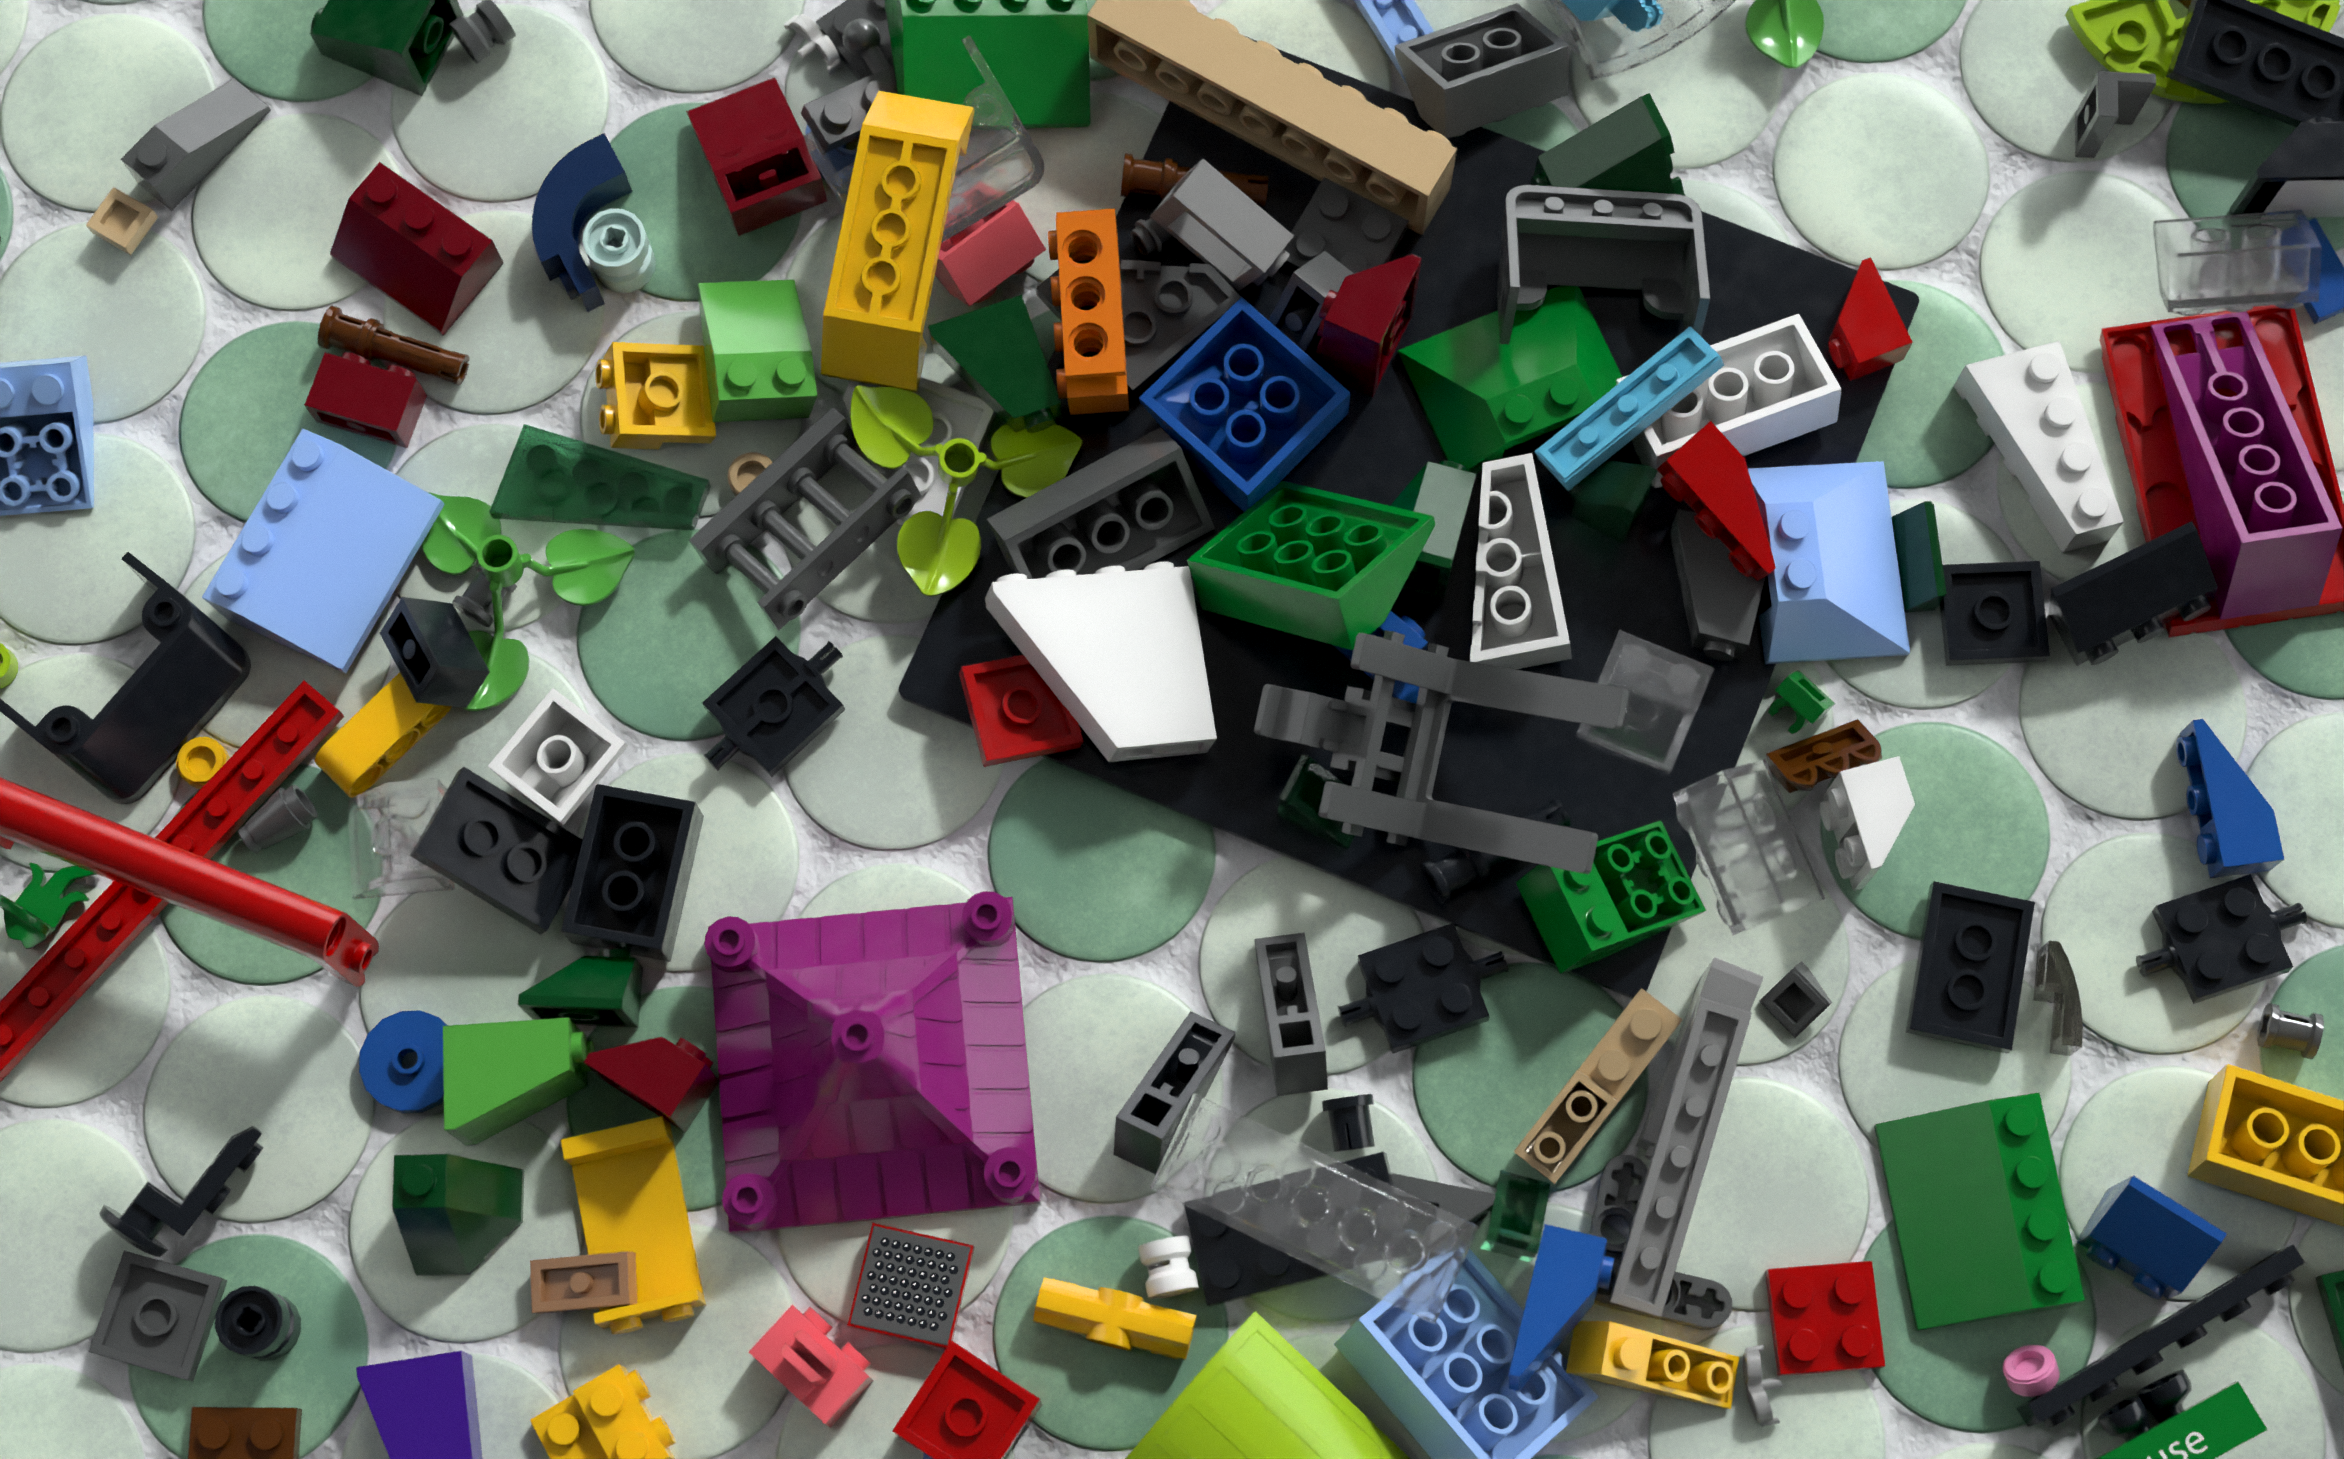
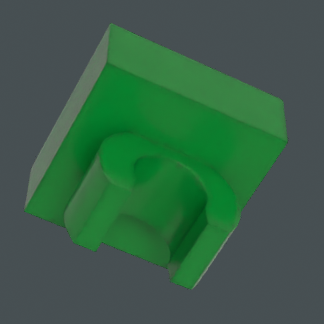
[1768,670,1835,734]

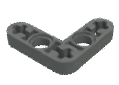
[1589,1155,1732,1330]

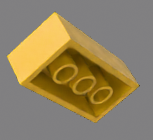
[2187,1064,2344,1227]

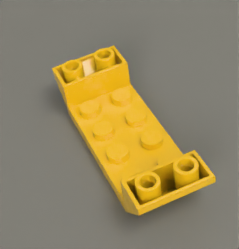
[821,91,975,393]

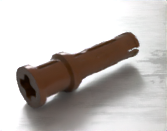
[1120,153,1269,207]
[317,306,469,385]

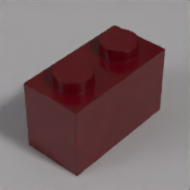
[304,352,427,448]

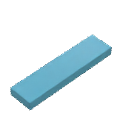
[1535,326,1724,491]

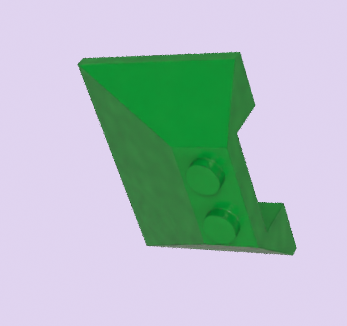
[1397,285,1622,473]

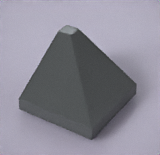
[1759,961,1832,1038]

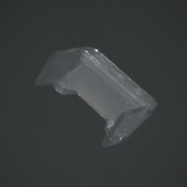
[804,35,1044,243]

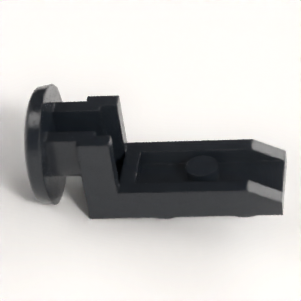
[99,1126,264,1257]

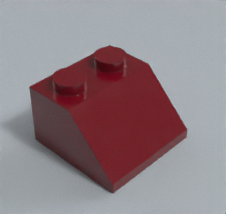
[583,1037,719,1133]

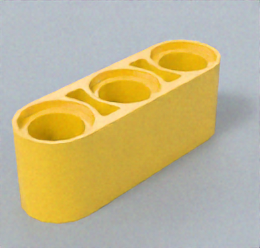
[314,672,453,798]

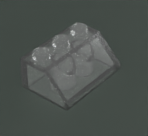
[2153,210,2322,316]
[1672,759,1826,935]

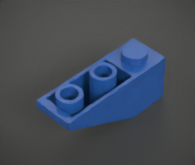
[2176,719,2285,878]

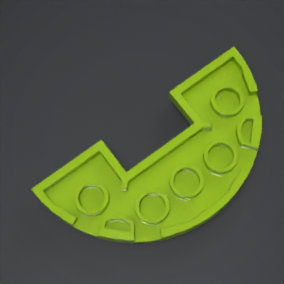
[2065,0,2341,103]

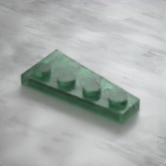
[489,424,711,531]

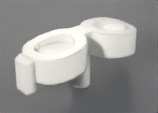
[784,14,842,76]

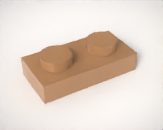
[530,1251,637,1314]

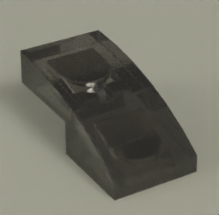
[2033,941,2083,1056]

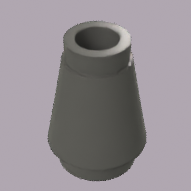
[238,784,318,854]

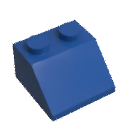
[2076,1176,2227,1299]

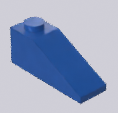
[1509,1224,1615,1391]

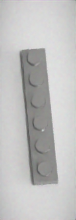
[1609,997,1752,1317]

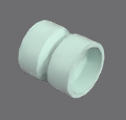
[583,209,656,293]

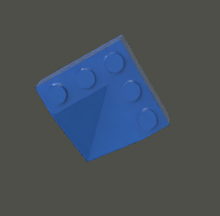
[1139,297,1350,512]

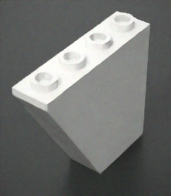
[985,562,1217,762]

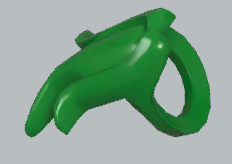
[0,862,97,949]

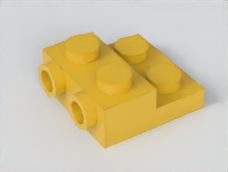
[595,342,716,449]
[530,1364,676,1459]

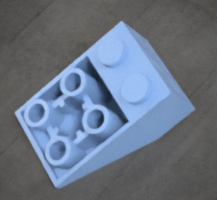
[0,355,94,516]

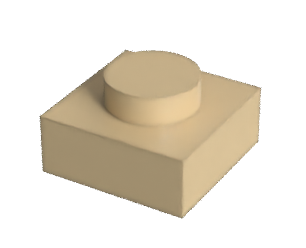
[86,187,158,255]

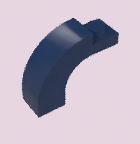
[532,133,633,312]

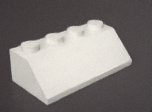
[1616,314,1841,489]

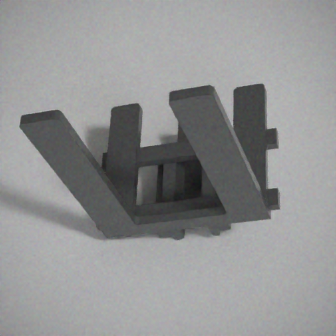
[1254,630,1629,874]

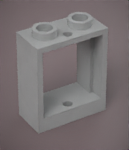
[1150,159,1294,292]

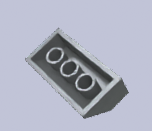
[987,427,1215,579]

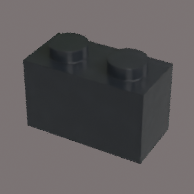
[380,597,490,708]

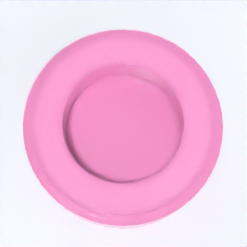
[2003,1345,2060,1397]

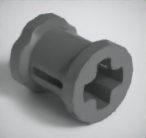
[452,563,517,627]
[2257,1003,2324,1059]

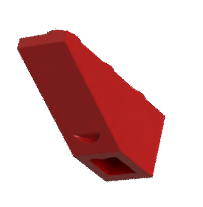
[1657,421,1776,581]

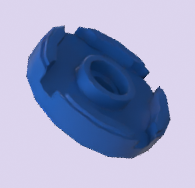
[359,1010,448,1113]

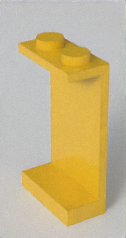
[561,1116,706,1335]

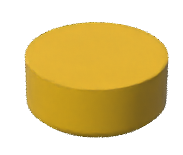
[176,737,230,789]

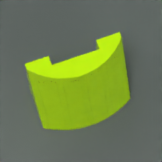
[1125,1311,1411,1459]

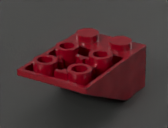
[686,77,828,236]

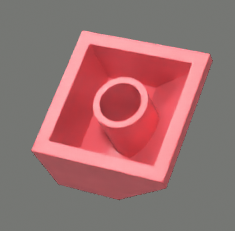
[935,182,1046,306]

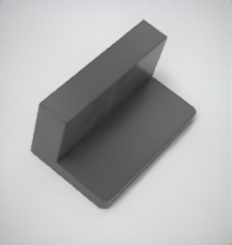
[2075,71,2156,158]

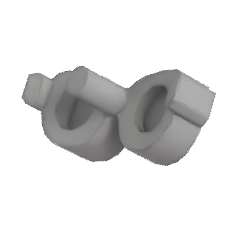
[1743,1345,1782,1426]

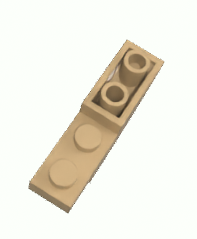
[1514,988,1683,1184]

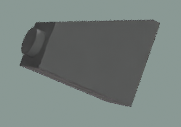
[1670,509,1766,661]

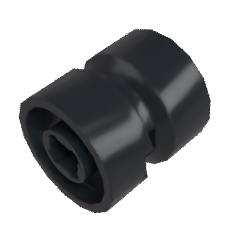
[215,1286,301,1361]

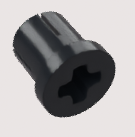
[1321,1094,1375,1152]

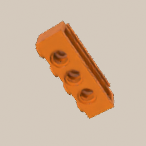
[1048,208,1129,415]

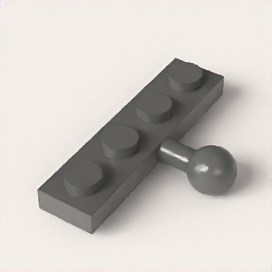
[801,19,898,153]

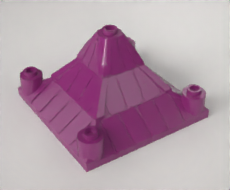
[704,891,1041,1234]

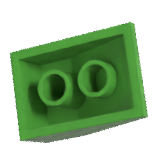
[697,280,817,422]

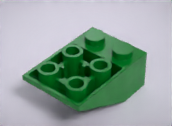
[1516,820,1706,974]

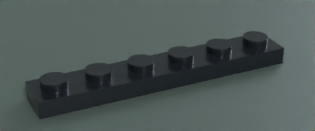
[2016,1245,2305,1429]

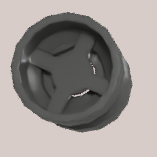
[449,0,516,63]

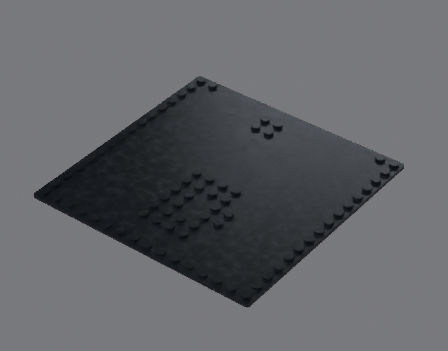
[899,36,1919,999]

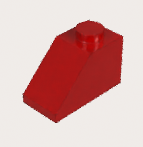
[1828,257,1913,381]

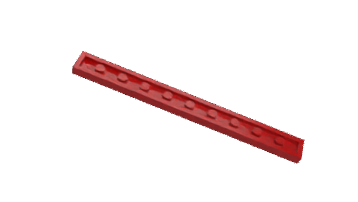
[0,680,345,1082]

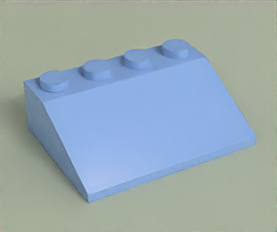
[202,428,445,673]
[1334,1237,1598,1459]

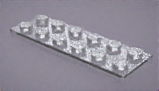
[1150,1093,1479,1324]

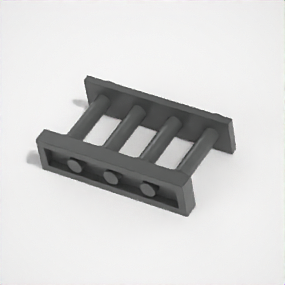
[689,407,922,631]

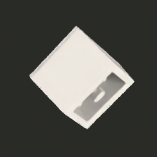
[1820,756,1915,891]

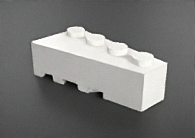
[1954,341,2124,553]
[1470,453,1572,670]

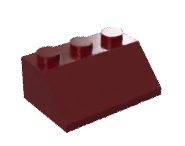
[330,162,504,336]
[1316,254,1422,397]

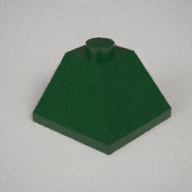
[518,949,643,1028]

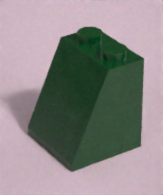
[310,0,465,96]

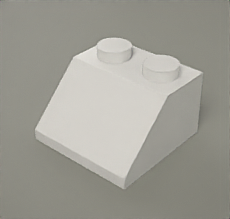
[488,688,628,825]

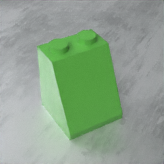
[443,1017,595,1145]

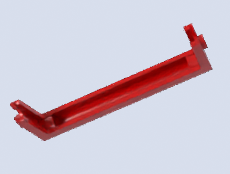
[0,777,379,987]

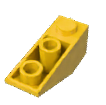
[1566,1321,1739,1409]

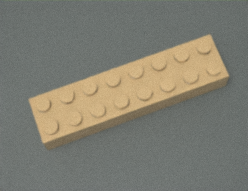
[1087,0,1457,235]

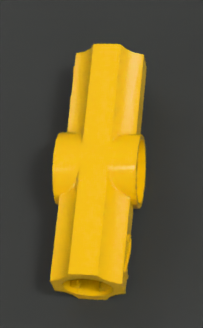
[1033,1277,1197,1361]

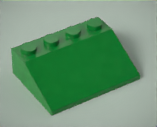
[884,0,1091,130]
[1187,481,1436,650]
[1874,1092,2085,1331]

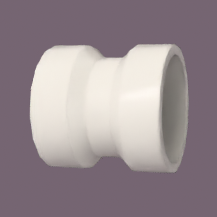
[1138,1236,1199,1299]

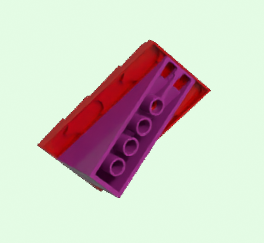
[2099,301,2344,637]

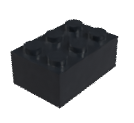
[561,784,704,962]

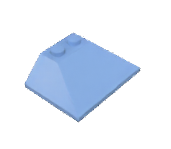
[1748,461,1910,664]

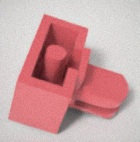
[749,1305,874,1428]

